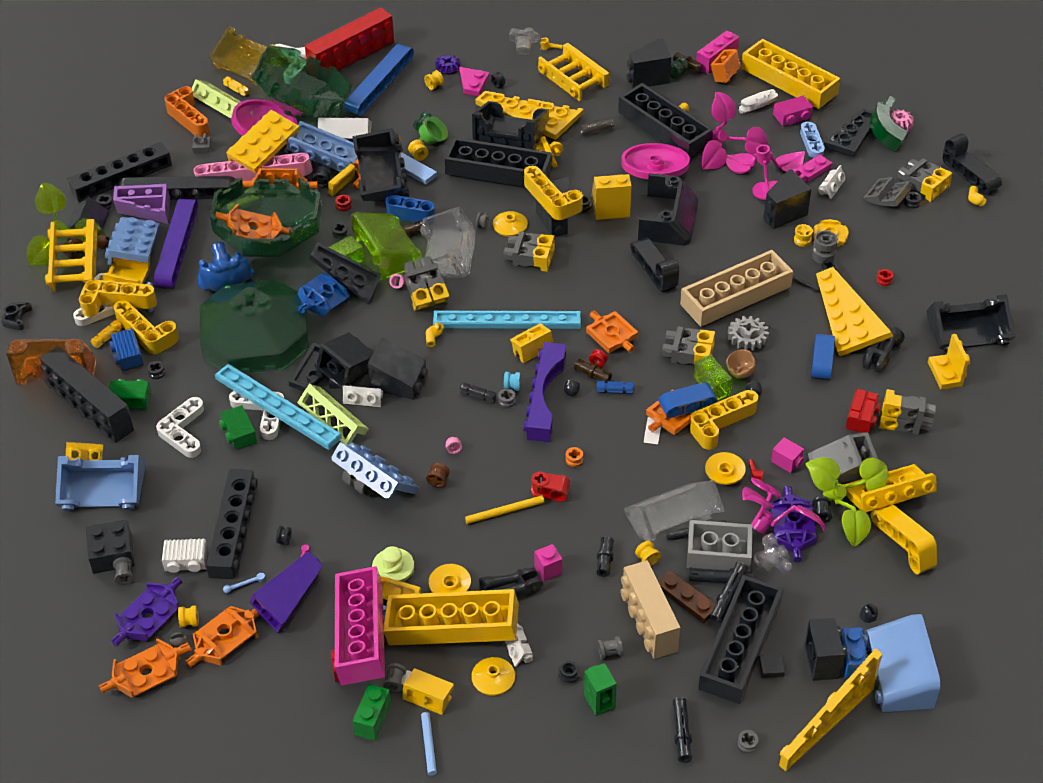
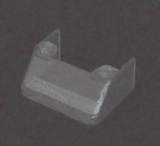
[624,480,725,541]

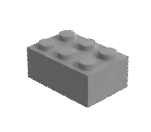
[687,520,752,571]

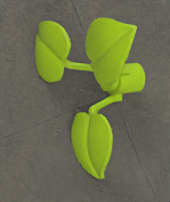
[806,457,888,547]

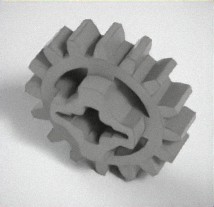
[728,316,769,351]

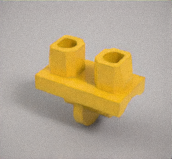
[535,136,563,168]
[65,442,103,461]

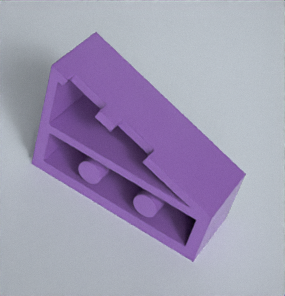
[113,184,170,224]

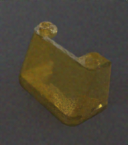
[209,26,287,85]

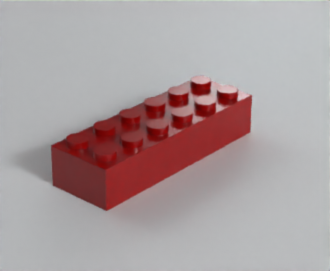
[304,7,394,80]

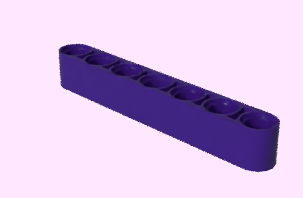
[154,199,198,288]

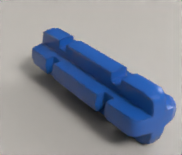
[597,381,634,393]

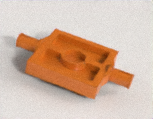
[586,310,638,353]
[646,389,694,435]

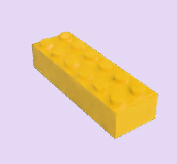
[741,39,841,109]
[384,589,519,646]

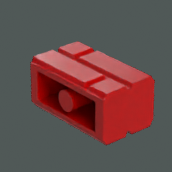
[846,389,881,433]

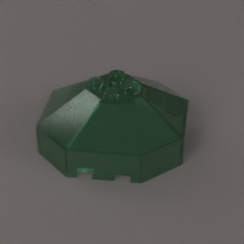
[251,45,353,118]
[210,178,322,257]
[199,280,309,373]

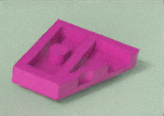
[459,67,489,96]

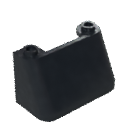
[472,101,549,150]
[926,294,1016,352]

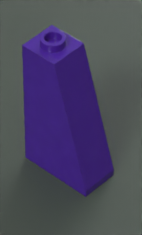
[249,551,323,633]

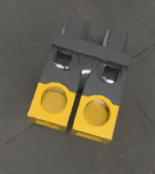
[898,158,952,202]
[504,231,555,272]
[404,256,449,311]
[662,326,715,370]
[879,389,936,435]

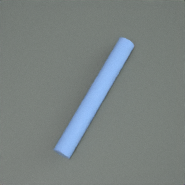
[421,712,437,776]

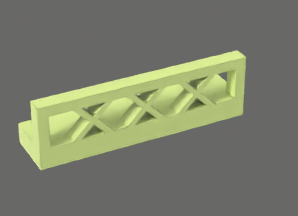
[192,79,241,118]
[297,384,369,444]

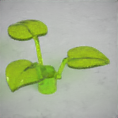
[26,182,105,266]

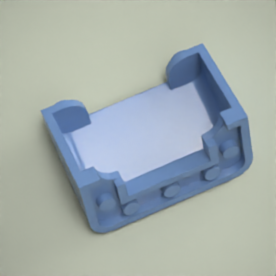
[55,455,145,511]
[863,614,940,712]

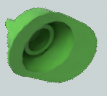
[419,117,448,145]

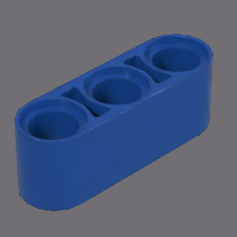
[386,195,435,224]
[811,333,835,380]
[658,382,717,418]

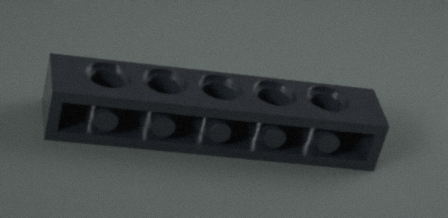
[67,142,172,203]
[206,469,258,579]

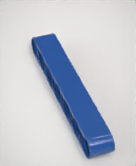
[344,44,414,116]

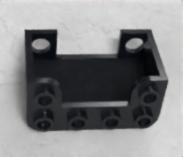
[352,128,410,201]

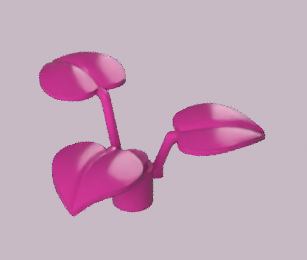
[702,92,768,170]
[726,145,805,200]
[742,477,826,534]

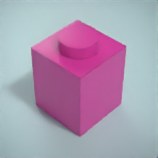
[771,437,804,473]
[534,544,562,581]

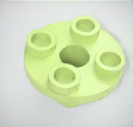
[372,546,414,582]

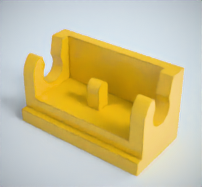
[510,323,553,363]
[403,668,454,715]

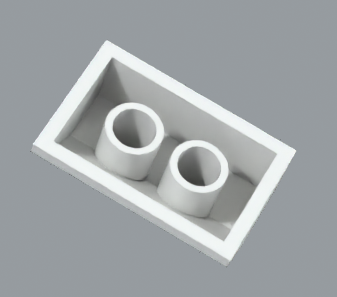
[318,118,372,141]

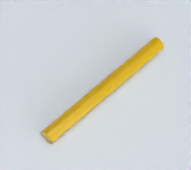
[465,495,544,524]

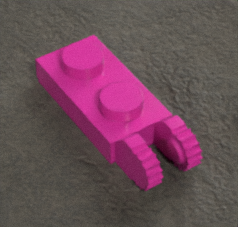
[793,155,832,183]

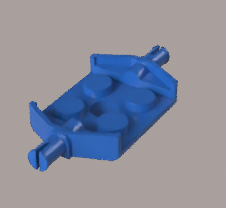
[297,273,350,317]

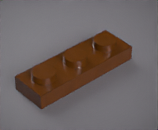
[658,570,716,624]

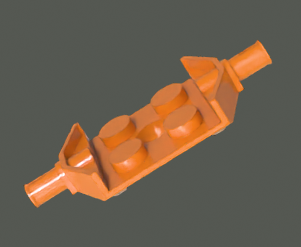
[241,168,318,201]
[215,204,293,244]
[185,606,260,668]
[98,639,191,698]

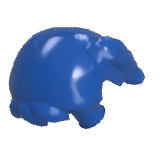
[198,242,254,293]

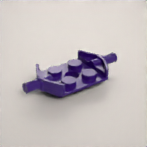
[769,486,817,562]
[110,577,183,647]

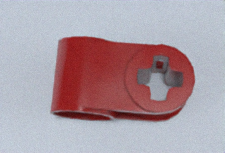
[531,472,570,502]

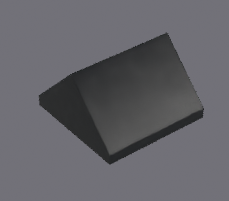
[66,196,109,236]

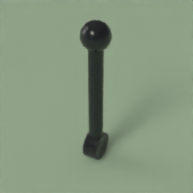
[792,276,820,293]

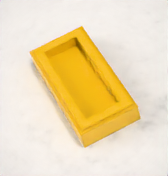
[328,164,355,196]

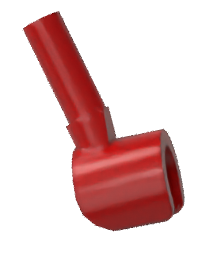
[748,459,763,481]

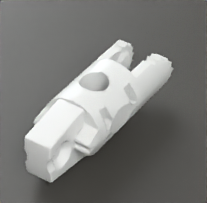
[739,89,778,114]

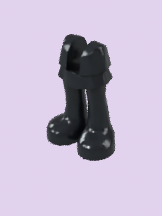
[863,323,905,373]
[478,567,543,595]

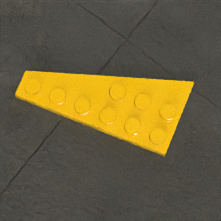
[816,267,893,356]

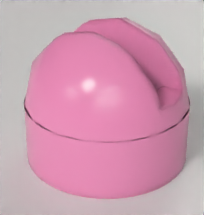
[390,274,405,288]
[446,437,462,454]

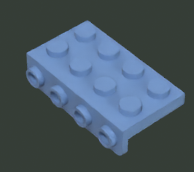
[286,121,357,172]
[105,217,160,265]
[332,442,419,499]

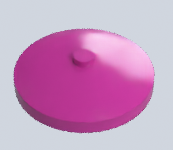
[231,99,298,136]
[621,143,690,179]

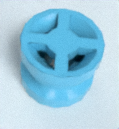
[504,372,521,391]

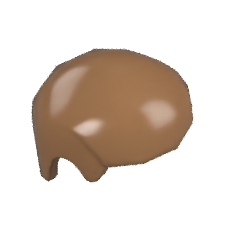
[726,349,756,379]

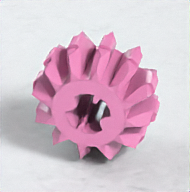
[890,109,914,134]

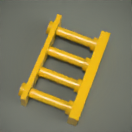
[538,43,609,101]
[45,219,97,292]

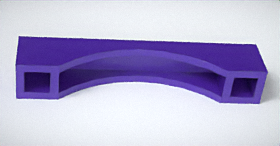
[523,342,566,442]

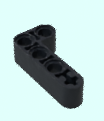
[942,133,1002,195]
[630,237,679,292]

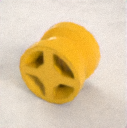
[424,70,444,90]
[408,140,429,161]
[794,224,813,247]
[635,541,661,566]
[178,605,199,628]

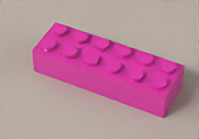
[334,566,385,686]

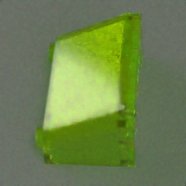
[351,212,422,280]

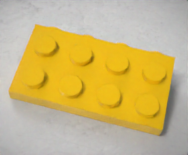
[226,110,300,173]
[843,464,937,512]

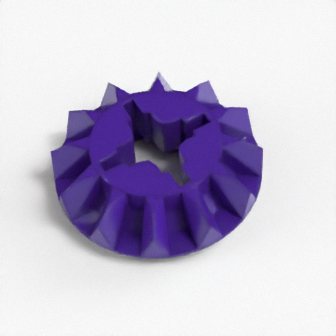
[435,55,461,73]

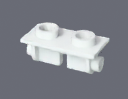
[818,165,845,199]
[343,386,383,407]
[505,623,533,667]

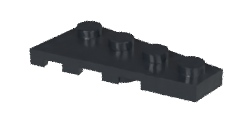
[823,109,873,157]
[309,242,382,304]

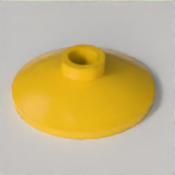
[493,211,528,236]
[705,452,745,485]
[429,564,471,593]
[472,657,515,696]

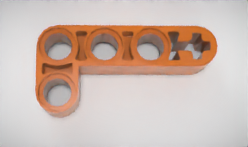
[164,86,210,137]

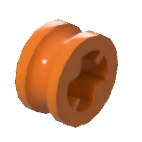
[565,447,583,467]

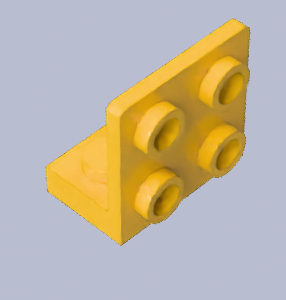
[928,334,970,390]

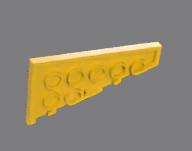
[475,91,584,140]
[779,648,882,771]

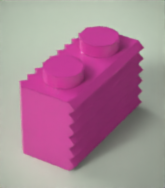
[773,95,813,127]

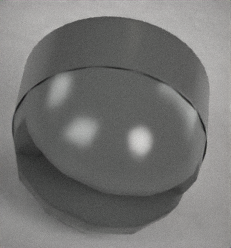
[170,632,188,648]

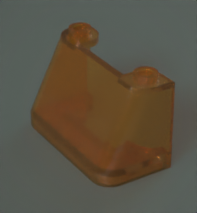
[6,339,96,384]

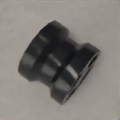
[312,166,331,188]

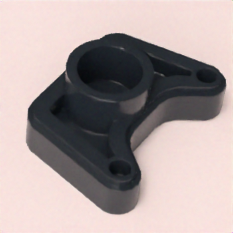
[1,302,32,330]

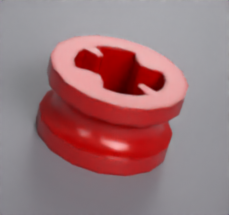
[335,195,351,211]
[876,269,894,286]
[589,349,608,368]

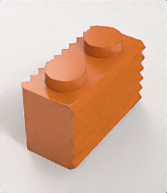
[711,49,741,83]

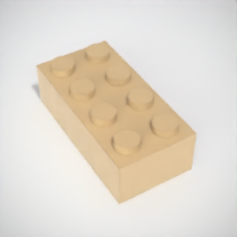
[620,560,680,659]

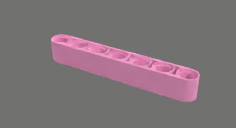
[194,153,313,183]

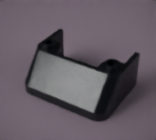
[638,173,698,246]

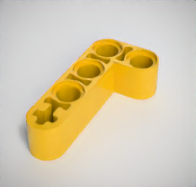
[524,166,583,220]
[79,280,157,317]
[114,300,179,355]
[690,390,758,450]
[871,504,937,574]

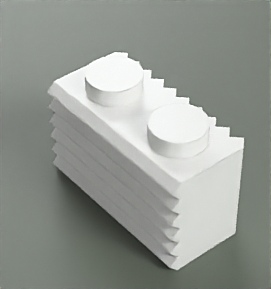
[162,538,208,573]

